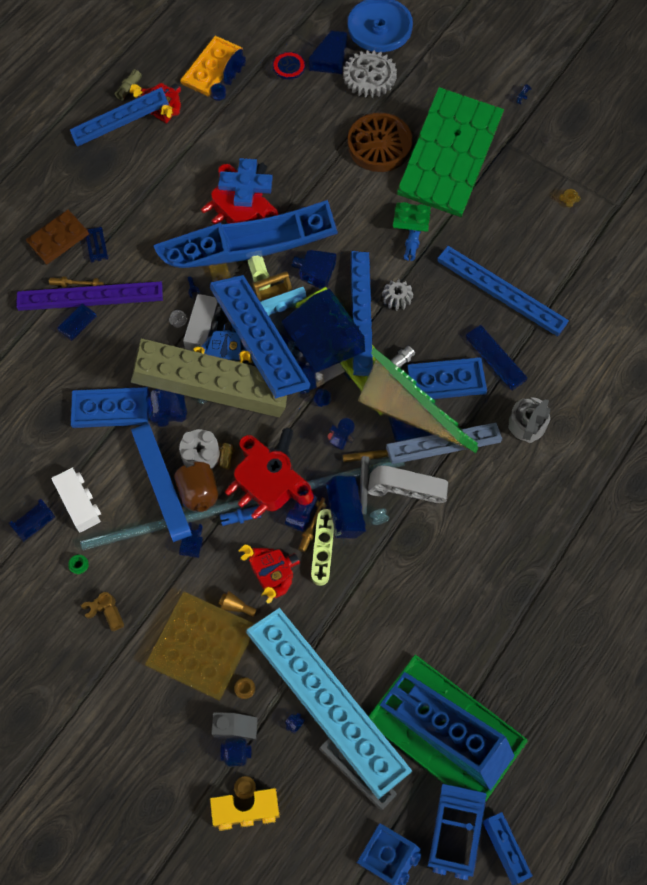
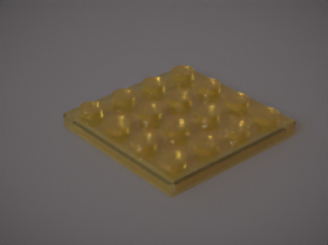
[145,592,255,701]

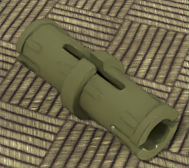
[115,69,142,101]

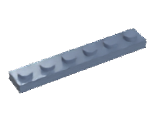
[386,423,502,464]

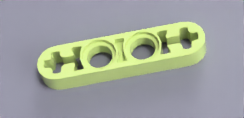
[311,509,335,586]

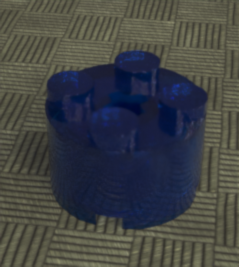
[146,389,187,427]

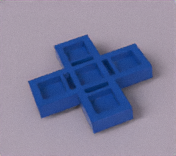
[218,158,273,207]

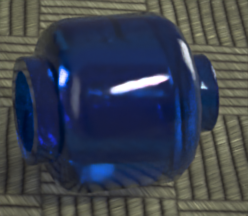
[221,738,252,766]

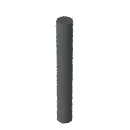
[359,456,369,515]

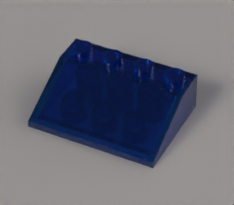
[282,288,365,373]

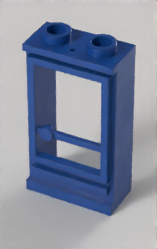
[428,784,487,880]

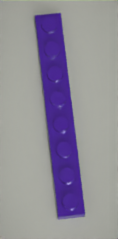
[17,281,163,311]

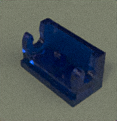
[9,499,55,542]

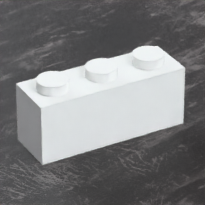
[51,467,101,533]

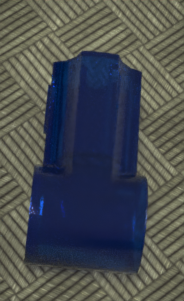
[285,491,317,532]

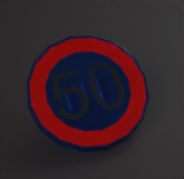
[273,52,305,79]

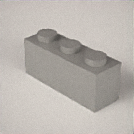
[183,294,222,351]

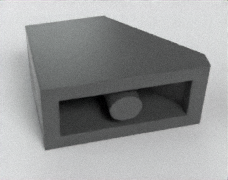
[212,712,258,740]

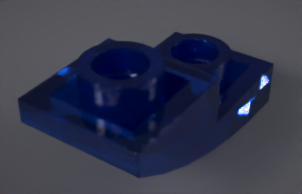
[223,49,246,85]

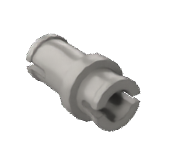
[391,346,415,368]

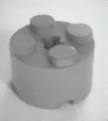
[508,398,550,443]
[179,429,220,469]

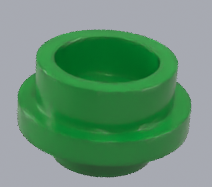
[68,554,89,574]

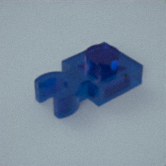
[179,523,203,558]

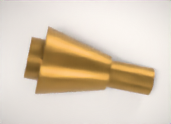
[219,591,257,616]

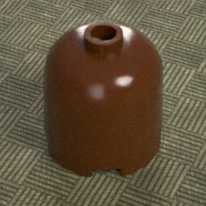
[174,462,218,512]

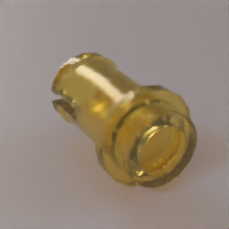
[219,443,235,469]

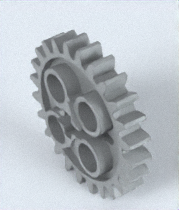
[343,50,397,98]

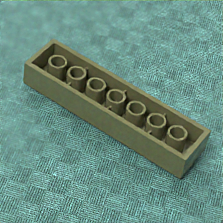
[131,338,287,418]

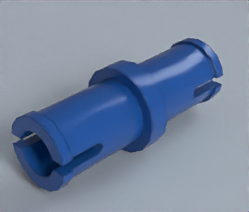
[404,230,421,261]
[220,505,261,526]

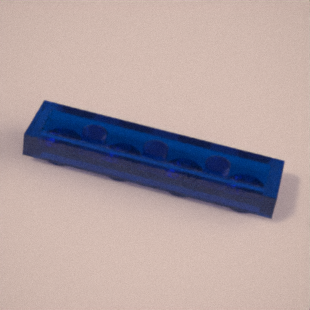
[466,325,528,391]

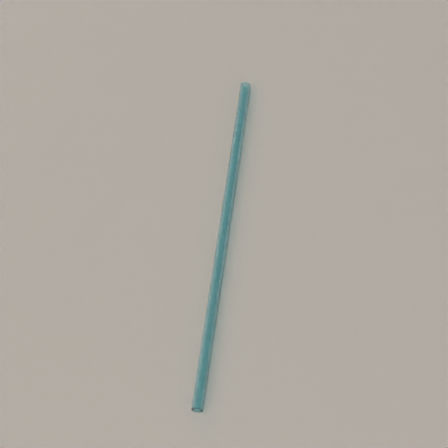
[80,460,405,550]

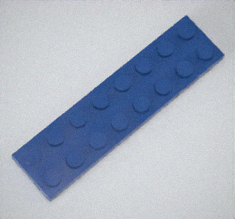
[210,275,310,398]

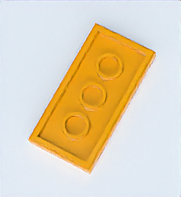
[180,36,243,97]

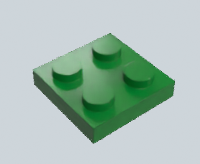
[393,202,431,232]

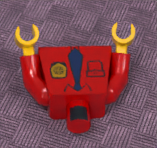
[129,83,181,124]
[238,545,300,603]

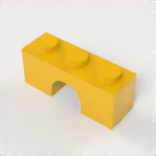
[210,788,280,831]

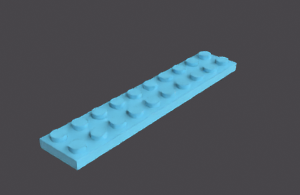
[246,608,412,799]

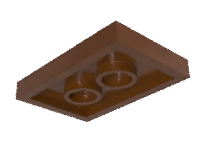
[26,210,89,265]

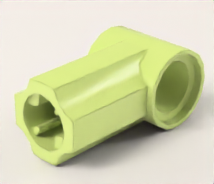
[248,255,271,291]

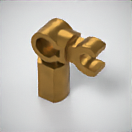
[81,592,124,631]

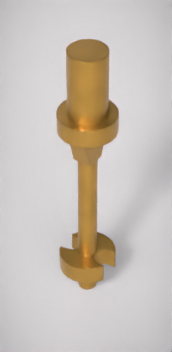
[49,277,104,287]
[298,497,327,552]

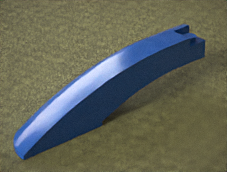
[154,200,338,268]

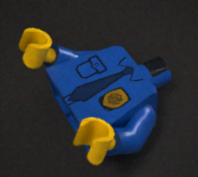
[193,324,252,363]

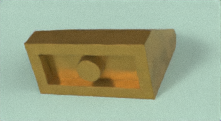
[252,271,292,302]

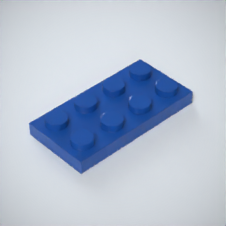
[407,357,487,401]
[71,387,149,428]

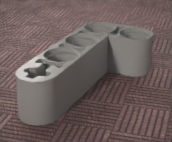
[368,466,448,503]

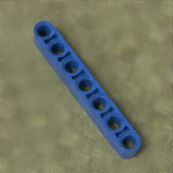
[131,423,192,542]

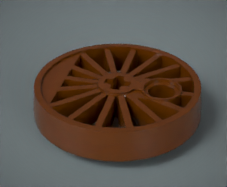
[348,113,412,172]

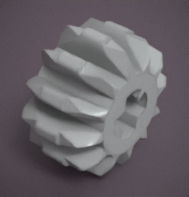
[382,279,413,311]

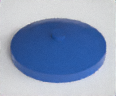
[348,0,413,52]

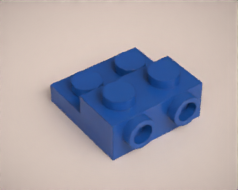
[357,823,421,885]

